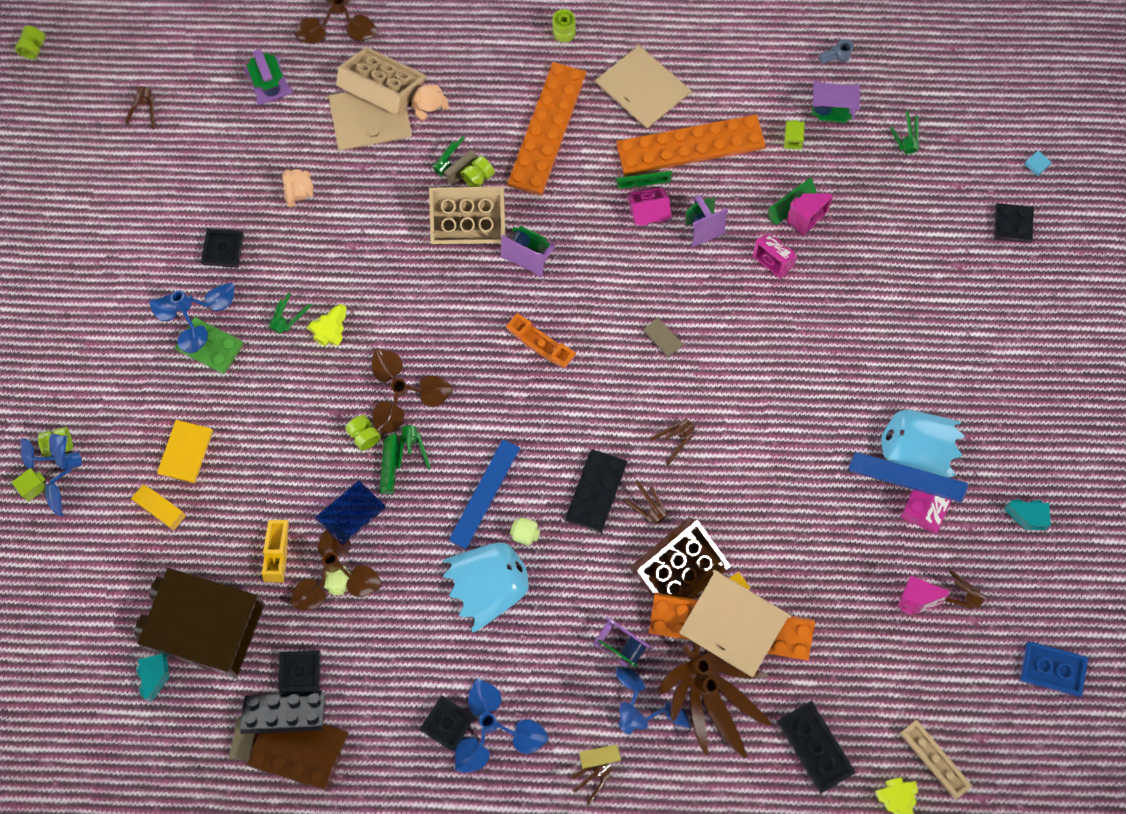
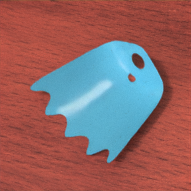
[881,410,965,477]
[442,543,529,632]

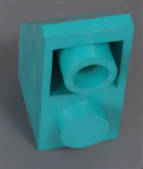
[1005,499,1051,531]
[136,654,170,702]

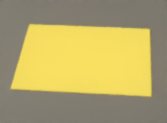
[579,744,621,768]

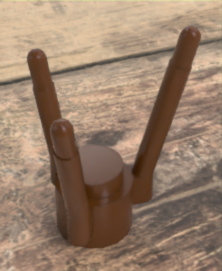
[125,86,155,130]
[650,418,695,465]
[625,480,667,525]
[945,570,986,610]
[570,763,613,805]

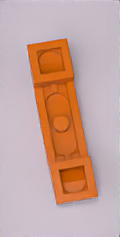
[506,313,576,368]

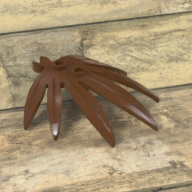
[658,642,772,758]

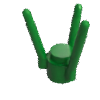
[890,111,920,154]
[432,136,465,177]
[268,293,311,334]
[397,425,431,470]

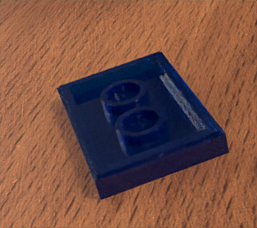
[315,480,386,546]

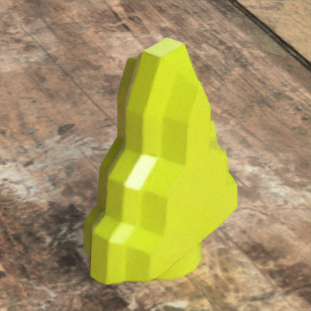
[307,303,347,346]
[875,777,918,814]

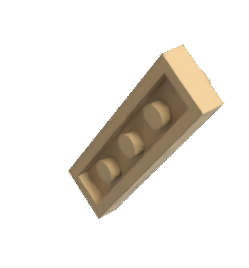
[900,720,972,800]

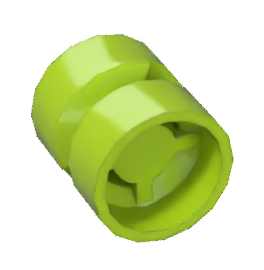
[552,9,576,42]
[15,26,46,60]
[460,156,495,187]
[345,415,381,451]
[38,427,73,457]

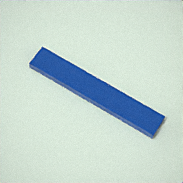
[449,440,520,550]
[848,452,969,503]

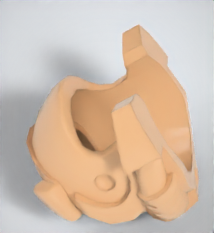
[412,85,448,121]
[282,169,314,208]

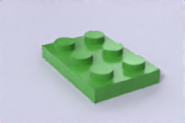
[175,317,244,375]

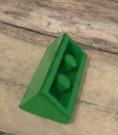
[615,170,672,190]
[767,178,817,225]
[379,434,399,495]

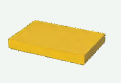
[157,420,213,484]

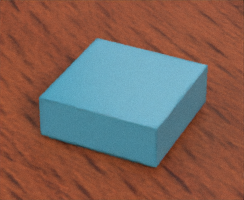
[1024,151,1052,176]

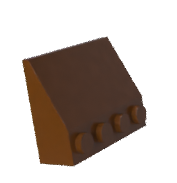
[630,517,730,599]
[247,725,349,792]

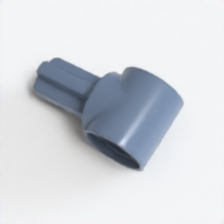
[819,39,853,64]

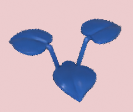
[150,282,235,354]
[20,434,82,516]
[615,666,692,735]
[455,678,549,773]

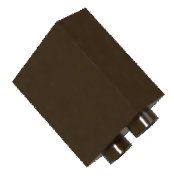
[134,567,265,679]

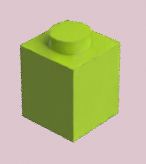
[783,120,805,150]
[11,468,46,502]

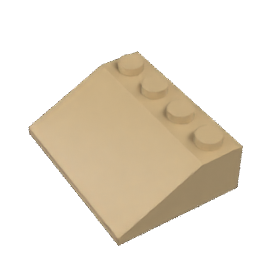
[336,47,427,115]
[429,187,506,244]

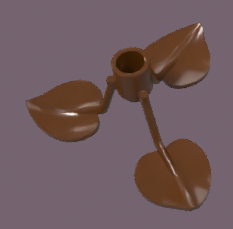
[294,0,377,44]
[372,348,453,434]
[290,523,381,611]

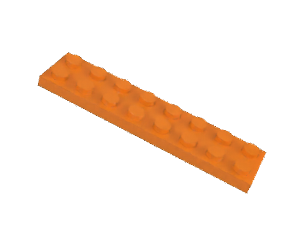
[507,62,586,196]
[616,114,766,176]
[648,593,815,661]

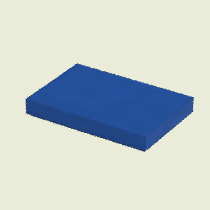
[1019,641,1089,697]

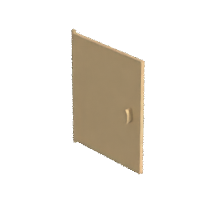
[595,44,693,129]
[327,92,412,151]
[679,570,791,677]

